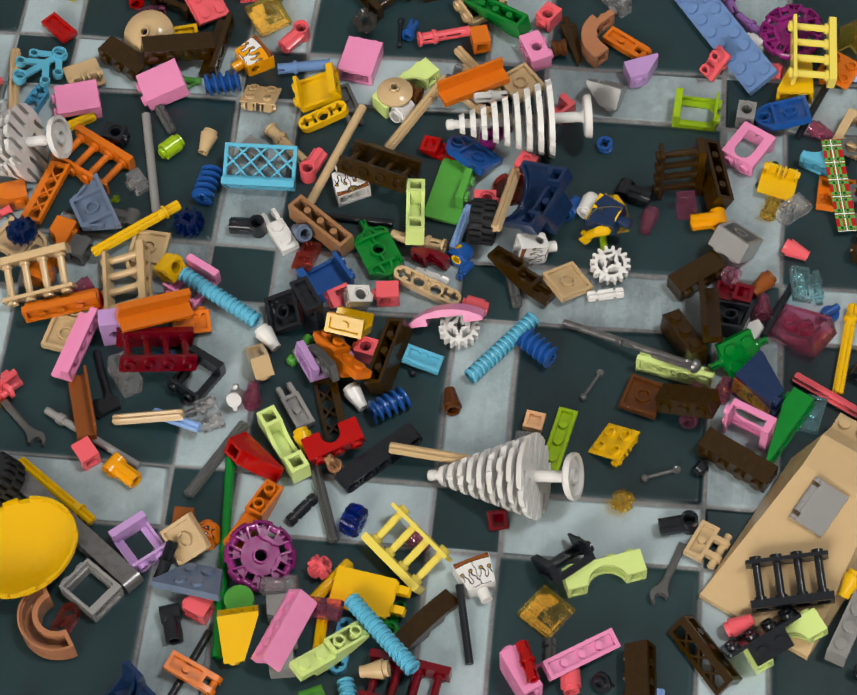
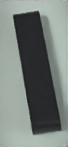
[334,423,423,493]

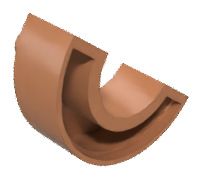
[17,587,78,660]

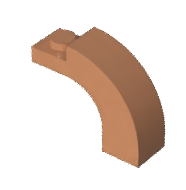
[581,9,615,69]

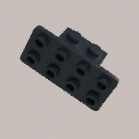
[721,607,802,666]

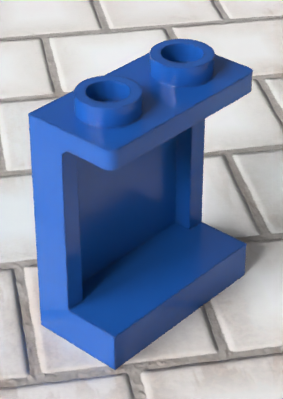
[296,251,356,303]

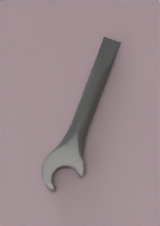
[0,398,47,448]
[649,542,687,605]

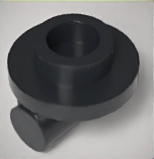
[592,671,615,693]

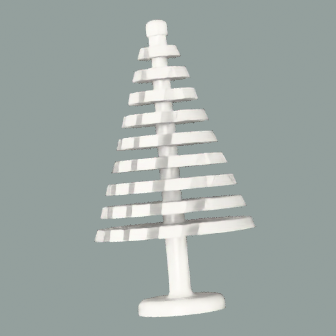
[445,78,593,159]
[0,103,73,182]
[427,432,584,521]

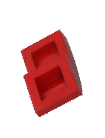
[419,135,456,161]

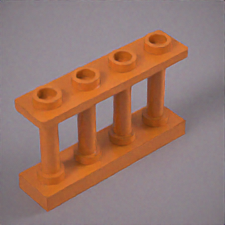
[51,123,136,195]

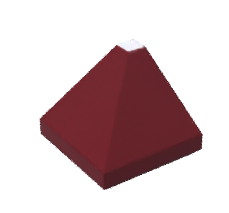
[486,508,509,531]

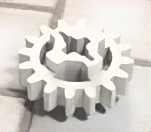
[590,245,631,285]
[439,315,480,350]

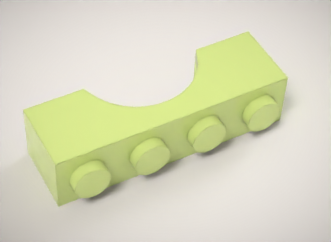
[372,57,440,119]
[405,178,425,245]
[256,404,312,484]
[561,549,647,598]
[743,608,828,675]

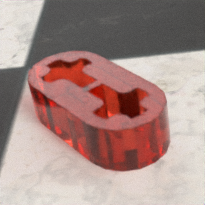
[51,602,80,635]

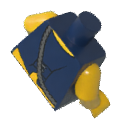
[578,192,633,245]

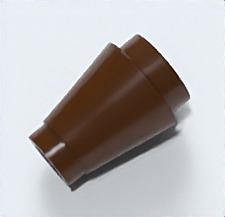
[443,386,462,416]

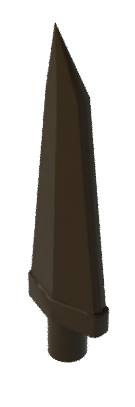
[559,16,582,66]

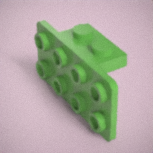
[425,158,476,225]

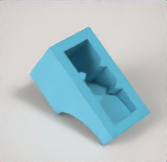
[798,150,828,177]

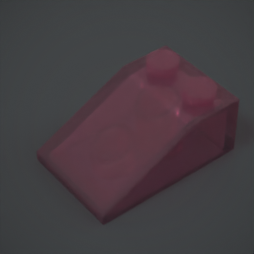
[770,304,837,358]

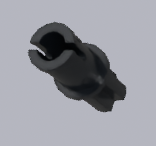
[153,540,178,577]

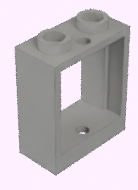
[59,558,125,623]

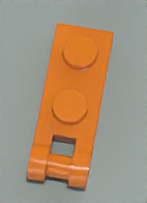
[602,26,652,59]
[162,649,223,695]

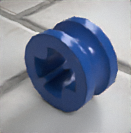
[597,136,613,154]

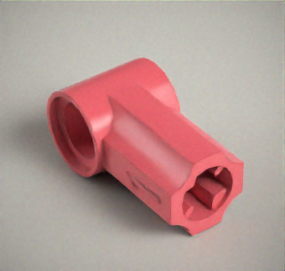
[278,20,310,54]
[299,147,328,184]

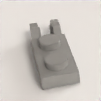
[276,382,315,429]

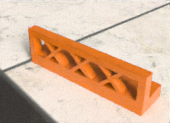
[20,160,72,227]

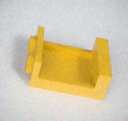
[291,62,343,113]
[324,306,374,339]

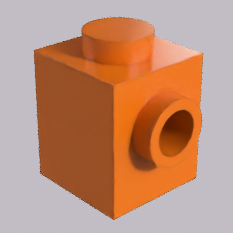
[470,24,491,55]

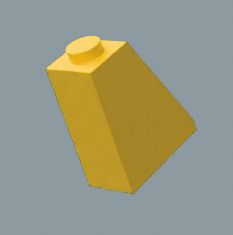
[775,61,814,104]
[217,605,259,665]

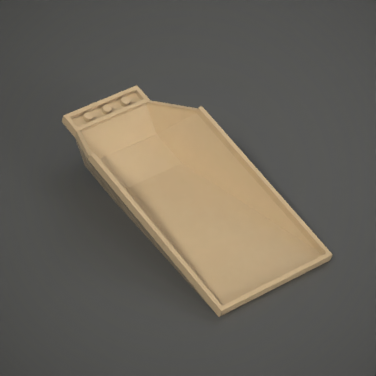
[699,413,857,660]

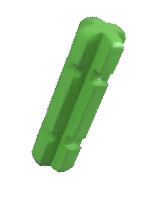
[286,333,314,367]

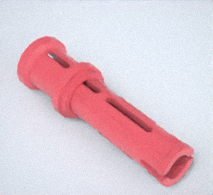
[417,25,470,47]

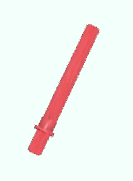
[792,372,857,419]

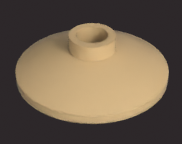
[377,77,413,107]

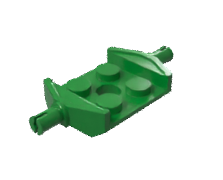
[354,219,405,281]

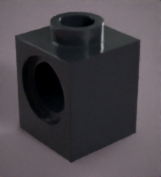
[100,121,130,150]

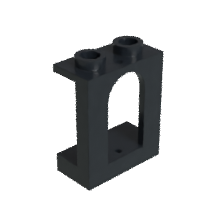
[289,275,325,335]
[165,345,226,405]
[530,533,596,585]

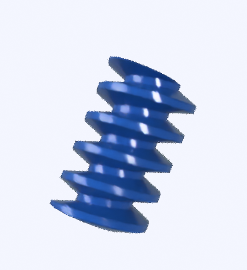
[204,70,242,96]
[191,164,223,206]
[516,328,558,368]
[368,387,412,424]

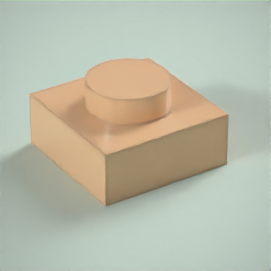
[522,409,546,434]

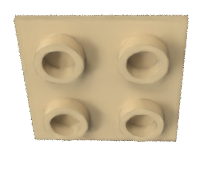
[62,57,107,86]
[239,84,282,113]

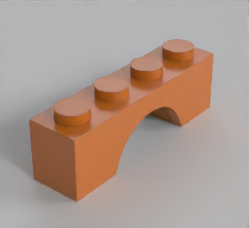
[29,215,81,288]

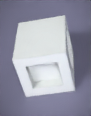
[342,285,373,310]

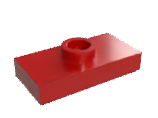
[41,12,78,44]

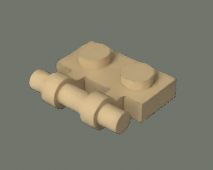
[683,519,733,570]

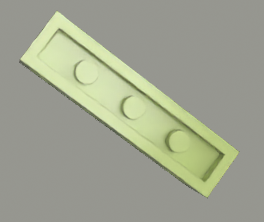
[635,352,716,388]

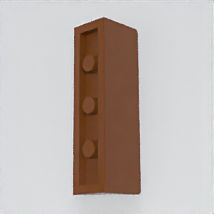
[68,365,97,441]

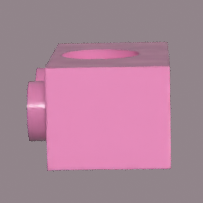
[519,30,554,72]

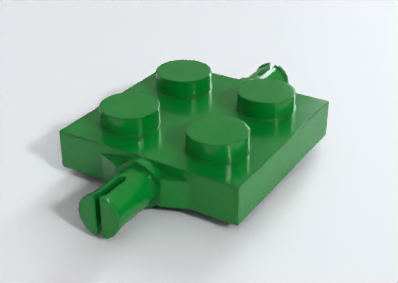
[708,328,769,380]

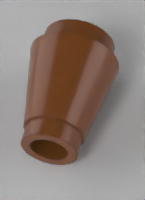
[752,270,777,297]

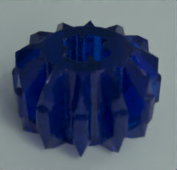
[173,206,205,239]
[6,215,38,247]
[338,503,368,538]

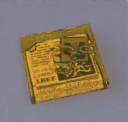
[245,0,292,38]
[517,584,575,638]

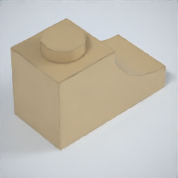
[244,343,275,381]

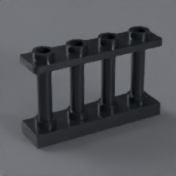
[745,548,835,613]

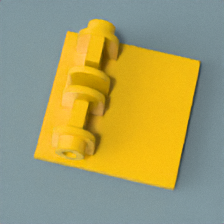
[756,161,801,203]
[588,423,640,467]

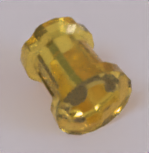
[760,196,781,221]

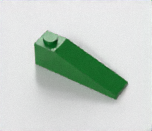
[464,0,532,39]
[766,387,815,464]

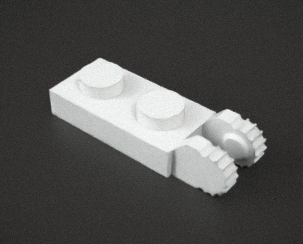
[260,208,299,256]

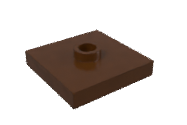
[618,373,663,420]

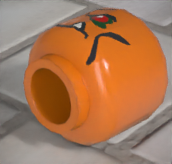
[199,519,220,551]

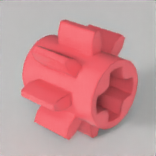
[307,554,332,580]

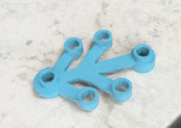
[12,46,68,88]

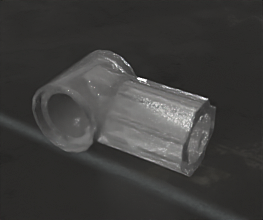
[259,575,300,595]

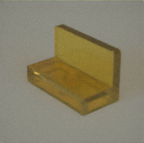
[837,20,857,55]

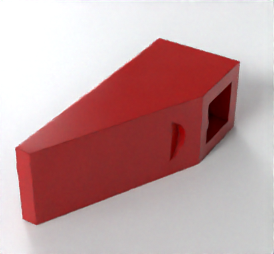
[224,431,284,483]

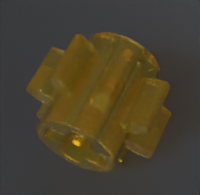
[609,489,636,513]

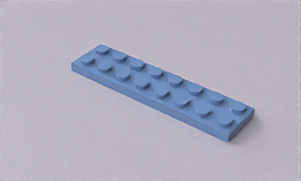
[675,0,779,96]

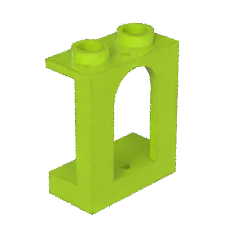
[671,87,723,132]

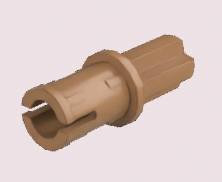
[323,454,345,475]

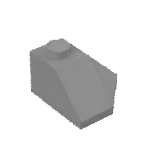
[586,78,628,112]

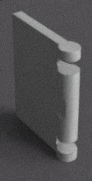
[789,476,849,538]

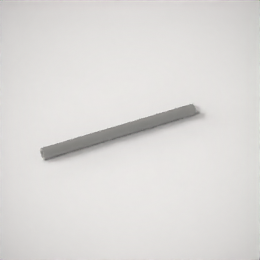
[142,112,160,213]

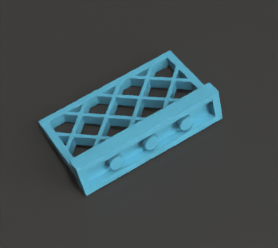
[221,142,298,191]

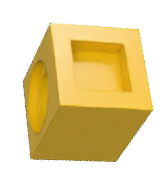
[153,253,187,283]

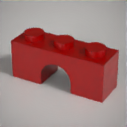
[301,416,367,465]

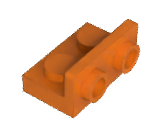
[172,306,212,334]

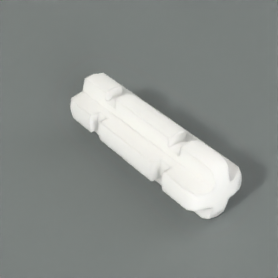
[415,267,450,286]
[587,287,624,302]

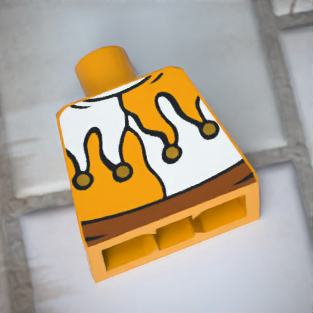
[230,35,275,76]

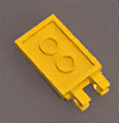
[327,565,412,620]

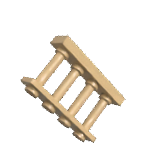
[100,239,153,309]
[0,242,78,307]

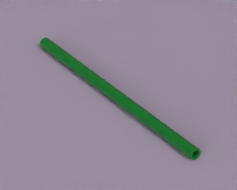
[211,456,235,660]

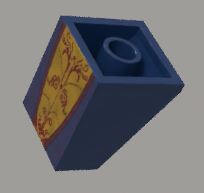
[731,350,784,417]

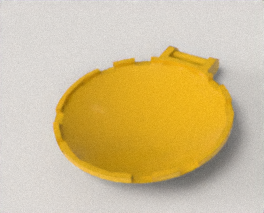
[0,496,78,599]

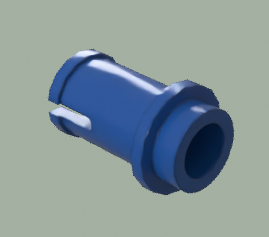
[402,19,419,41]

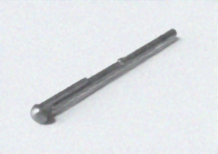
[562,319,701,373]

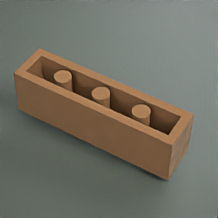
[288,194,355,258]

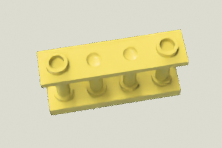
[788,14,837,89]
[360,502,453,595]

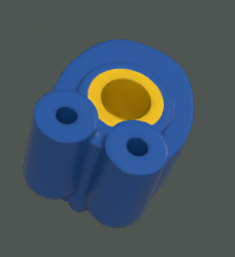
[447,242,474,280]

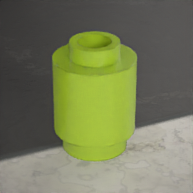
[158,134,185,160]

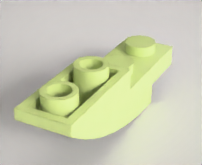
[289,620,370,681]

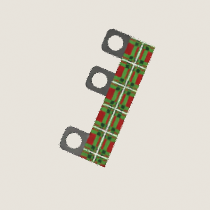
[821,138,857,232]

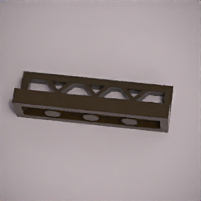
[199,12,235,78]
[698,276,722,343]
[313,377,346,443]
[667,615,743,695]

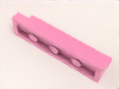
[51,307,98,382]
[251,589,317,672]
[536,628,621,682]

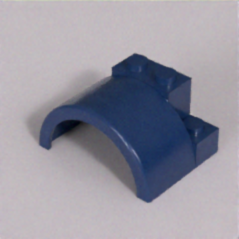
[503,160,573,236]

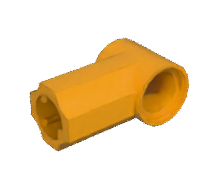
[690,207,728,231]
[101,452,142,489]

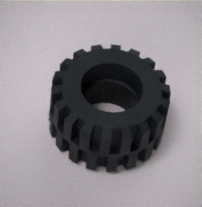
[468,198,498,246]
[0,451,26,505]

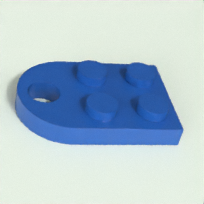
[755,94,812,132]
[445,135,503,176]

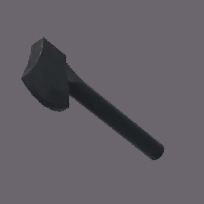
[92,349,121,419]

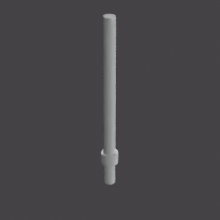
[44,407,142,469]

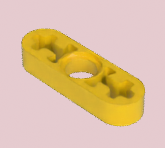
[298,100,349,134]

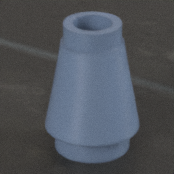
[291,223,313,242]

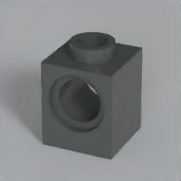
[66,233,94,266]

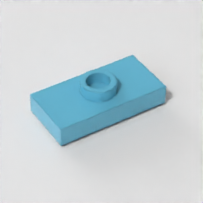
[402,343,444,375]

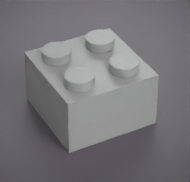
[708,220,763,264]

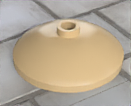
[124,10,175,54]

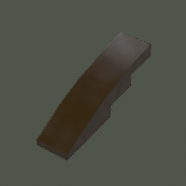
[487,245,556,307]
[395,589,458,651]

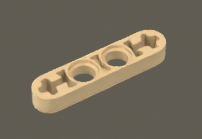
[393,265,461,304]

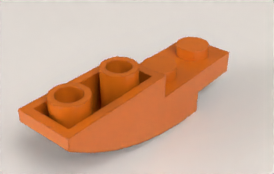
[313,329,372,380]
[223,479,284,549]

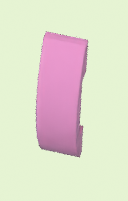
[409,303,486,328]

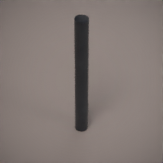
[794,83,829,140]
[324,212,394,227]
[760,283,796,338]
[455,584,474,665]
[167,629,213,695]

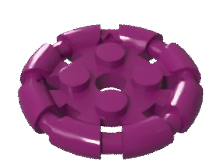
[759,4,824,60]
[224,520,296,593]

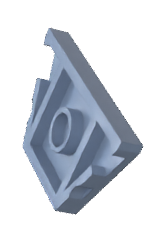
[69,173,122,231]
[151,562,223,601]

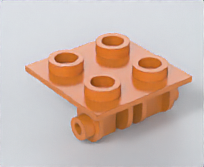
[817,51,857,90]

